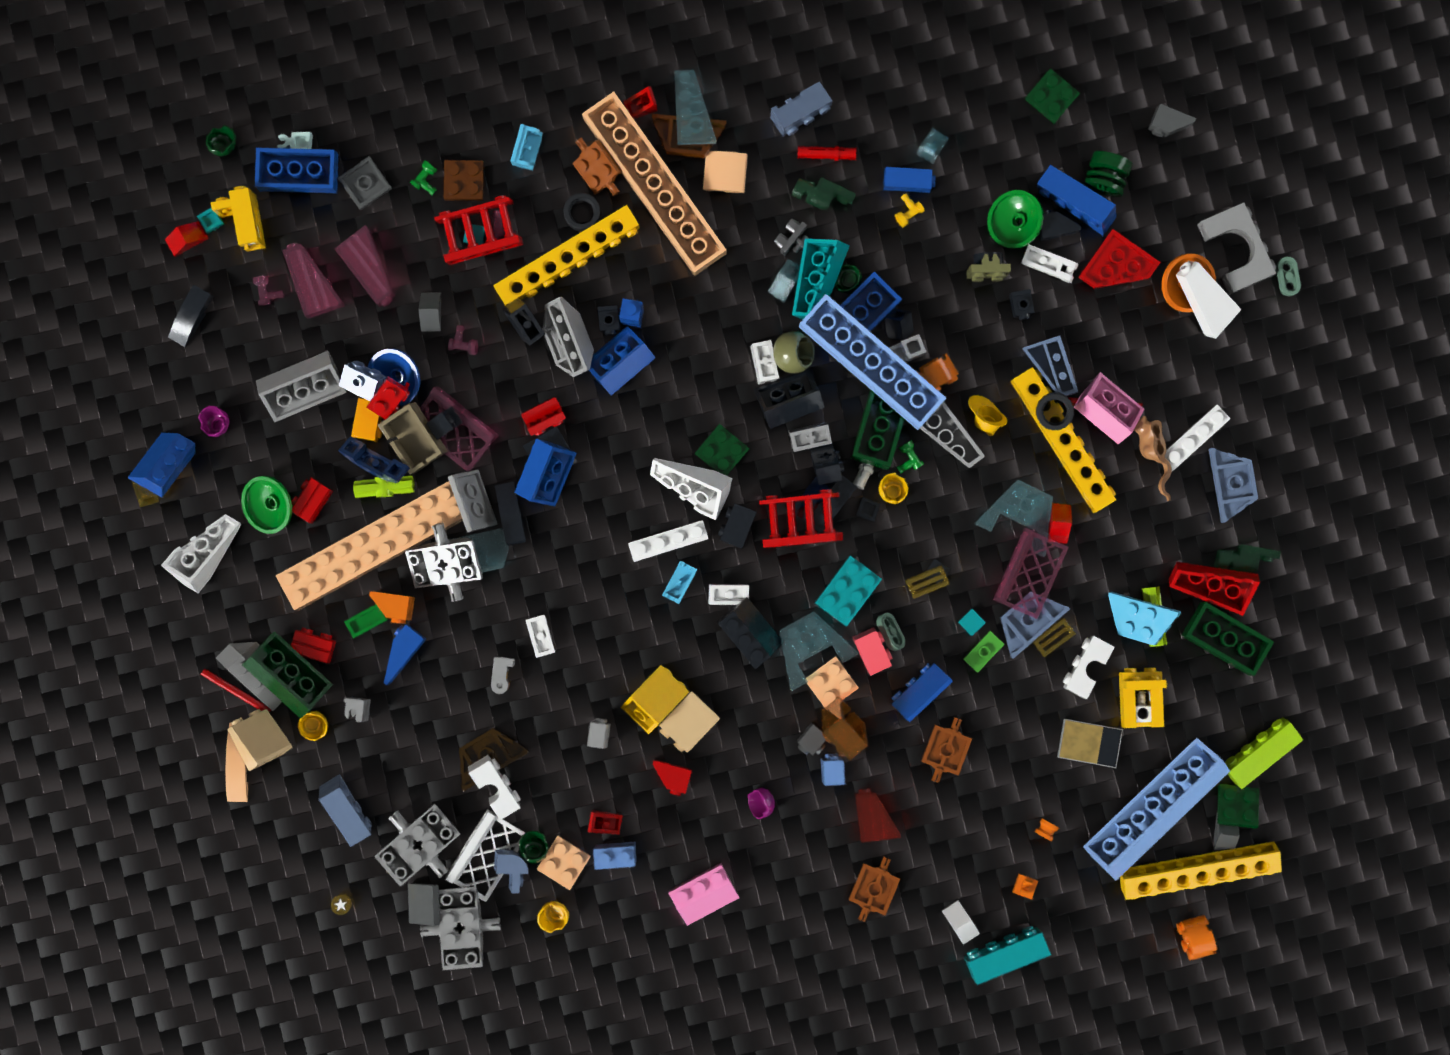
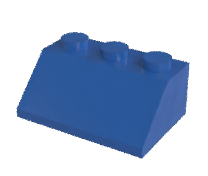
[589,326,656,395]
[128,433,195,497]
[514,438,577,507]
[890,663,953,722]

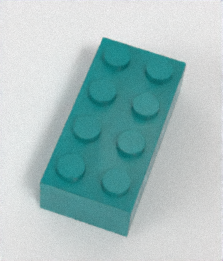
[964,926,1051,985]

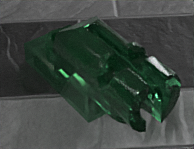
[791,177,856,210]
[1215,544,1281,573]

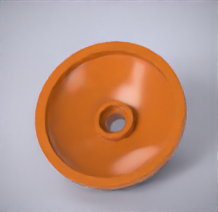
[1162,253,1216,312]

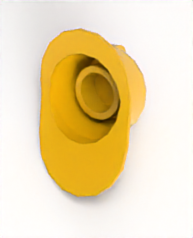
[968,395,1007,436]

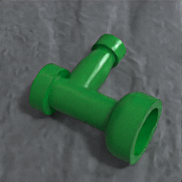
[410,160,437,195]
[897,440,924,474]

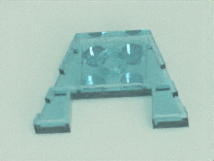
[975,480,1053,558]
[779,612,858,691]

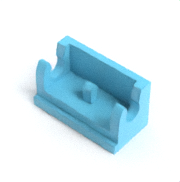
[511,124,543,171]
[662,561,697,604]

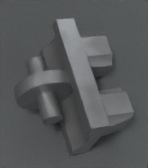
[774,219,809,255]

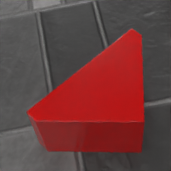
[623,86,658,119]
[165,221,209,257]
[1047,503,1072,544]
[588,810,623,835]

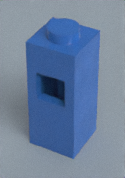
[883,167,936,193]
[619,299,644,328]

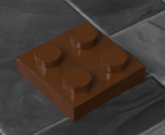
[444,160,484,201]

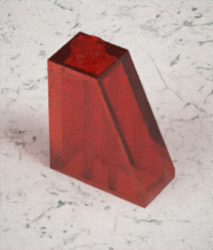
[855,789,901,843]

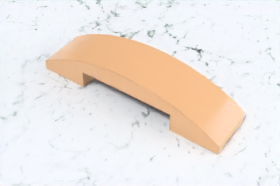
[226,723,248,802]

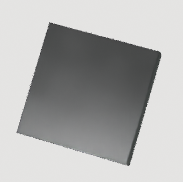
[338,156,392,211]
[408,883,439,926]

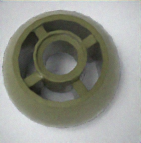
[773,331,815,374]

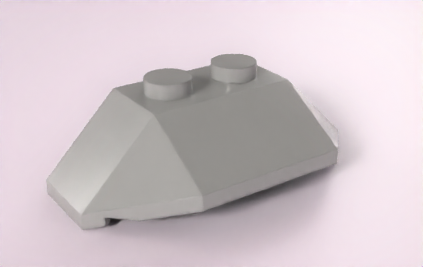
[542,297,594,377]
[216,642,282,711]

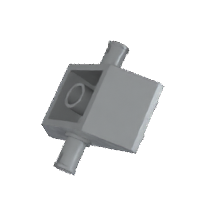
[405,523,483,602]
[374,804,461,886]
[420,887,501,970]

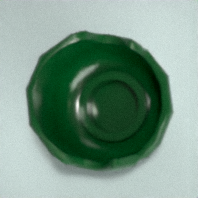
[206,125,236,156]
[834,264,862,294]
[519,831,548,863]

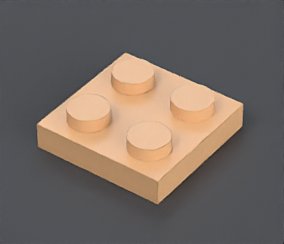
[804,656,858,711]
[537,835,591,890]

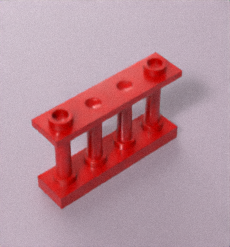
[434,195,524,265]
[759,489,843,548]

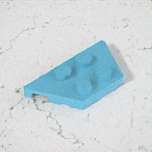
[1108,592,1181,645]

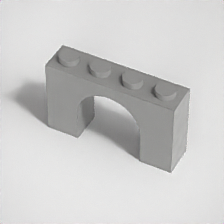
[1197,203,1276,295]

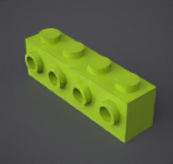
[1225,717,1303,789]

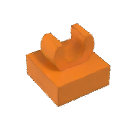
[1012,874,1038,899]

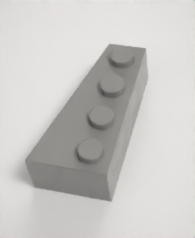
[920,401,985,468]

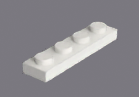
[1165,404,1230,471]
[628,520,708,562]

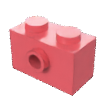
[852,627,893,676]

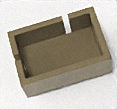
[378,402,448,474]

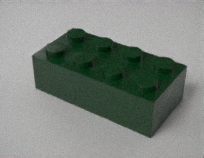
[850,389,904,470]
[1181,602,1274,676]
[242,631,333,718]

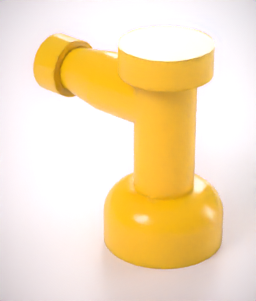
[895,193,925,228]

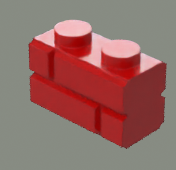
[291,478,333,524]
[291,627,336,663]

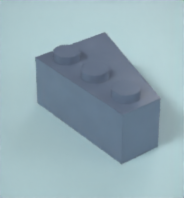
[770,81,832,137]
[1022,336,1078,396]
[319,774,372,847]

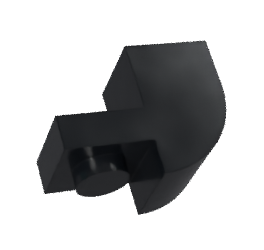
[426,406,463,440]

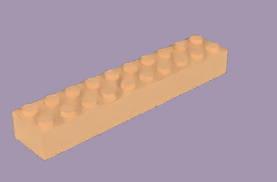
[582,92,726,276]
[276,481,463,610]

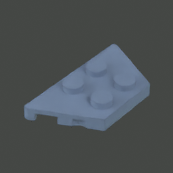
[1209,448,1258,523]
[1000,591,1070,659]

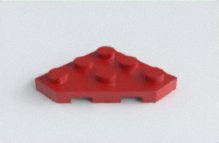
[1078,229,1161,289]

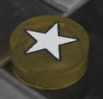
[331,894,352,915]

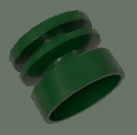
[1083,151,1133,197]

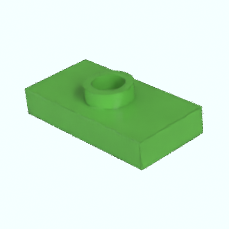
[963,631,1004,673]

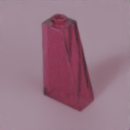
[335,225,395,307]
[282,243,345,319]

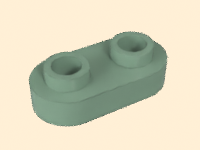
[1276,257,1301,296]
[876,613,905,651]

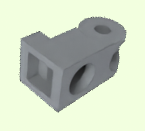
[491,656,515,694]

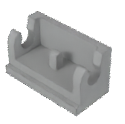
[788,422,832,452]
[344,697,371,722]

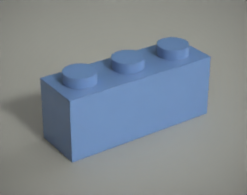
[821,753,845,785]

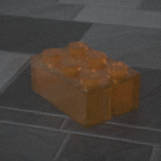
[821,696,868,760]

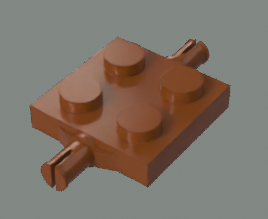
[573,138,622,196]
[921,717,972,783]
[848,857,900,922]

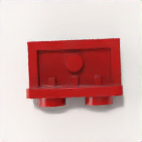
[366,376,410,420]
[521,397,566,436]

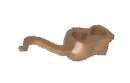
[1134,416,1172,501]

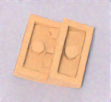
[703,151,748,193]

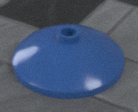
[368,348,420,406]

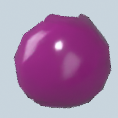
[198,406,229,437]
[748,788,775,819]

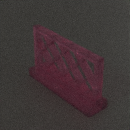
[420,387,499,472]
[993,528,1069,619]

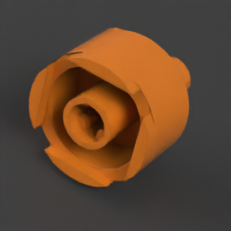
[916,353,959,391]
[1176,915,1217,960]

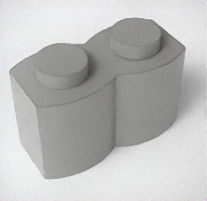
[587,718,611,749]

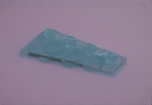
[675,70,717,145]

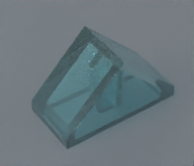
[917,128,949,164]
[768,259,800,302]

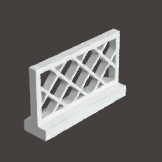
[445,809,525,902]

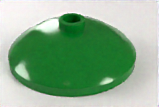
[987,190,1044,249]
[241,476,292,534]

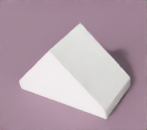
[942,900,980,944]

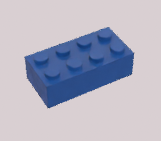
[255,148,338,193]
[840,272,902,332]

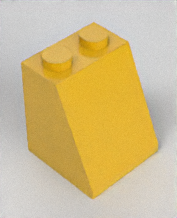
[621,665,689,734]

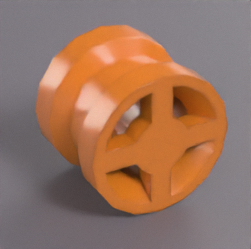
[1035,819,1059,842]

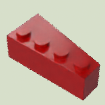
[1169,562,1260,616]

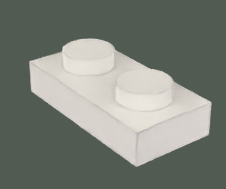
[708,584,749,605]
[526,615,555,658]

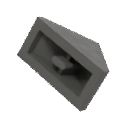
[418,292,441,332]
[1212,812,1240,852]

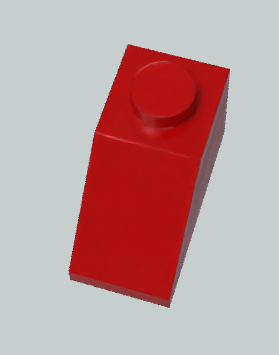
[653,759,692,796]

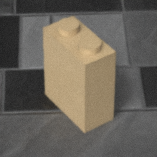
[659,691,720,753]

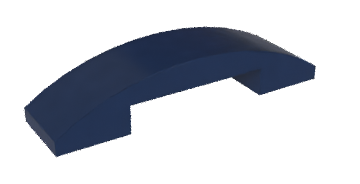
[338,436,410,483]

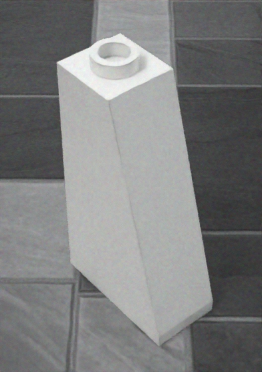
[1176,260,1241,339]

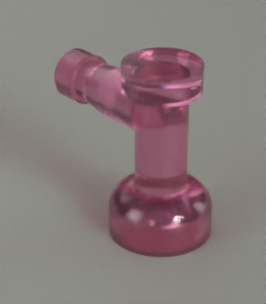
[492,210,517,240]
[253,276,284,305]
[448,325,478,355]

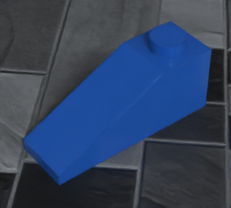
[384,624,426,685]

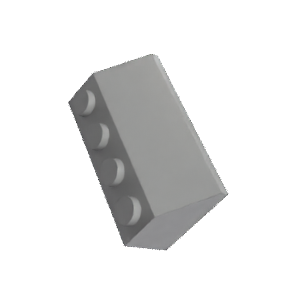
[256,351,347,422]

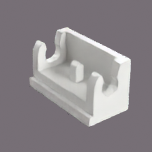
[750,340,779,385]

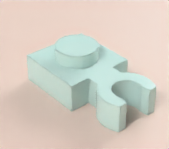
[277,132,313,149]

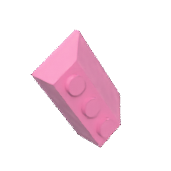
[1074,372,1145,444]
[669,863,740,926]

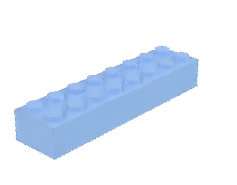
[799,294,946,430]
[1083,738,1230,880]

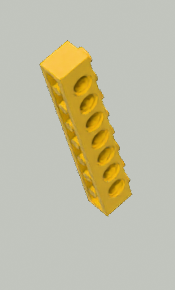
[493,205,640,306]
[1010,367,1116,513]
[1120,841,1282,900]

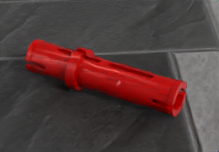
[798,145,856,161]

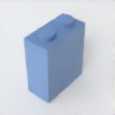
[593,842,637,869]

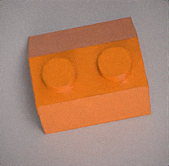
[369,591,415,624]

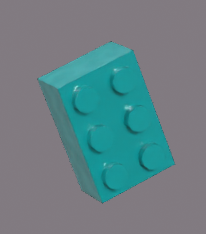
[815,555,882,626]

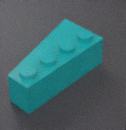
[792,238,850,319]

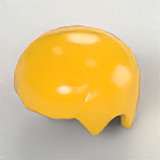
[878,473,908,504]
[298,711,328,741]
[537,901,569,933]

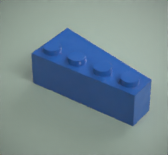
[1037,165,1117,236]

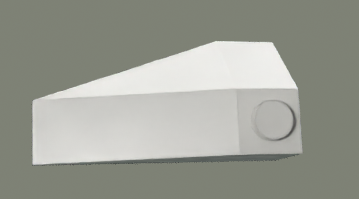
[650,458,732,520]
[162,514,241,593]

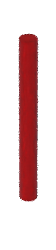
[201,669,271,713]

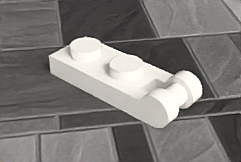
[1021,244,1079,283]

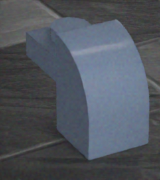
[494,849,528,893]

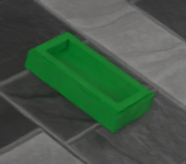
[344,604,389,639]

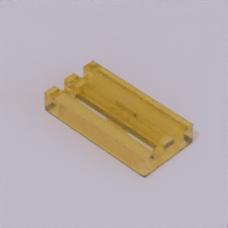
[905,565,950,599]
[1033,618,1076,657]

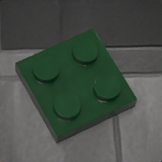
[1025,68,1080,124]
[695,424,750,476]
[1217,784,1259,829]

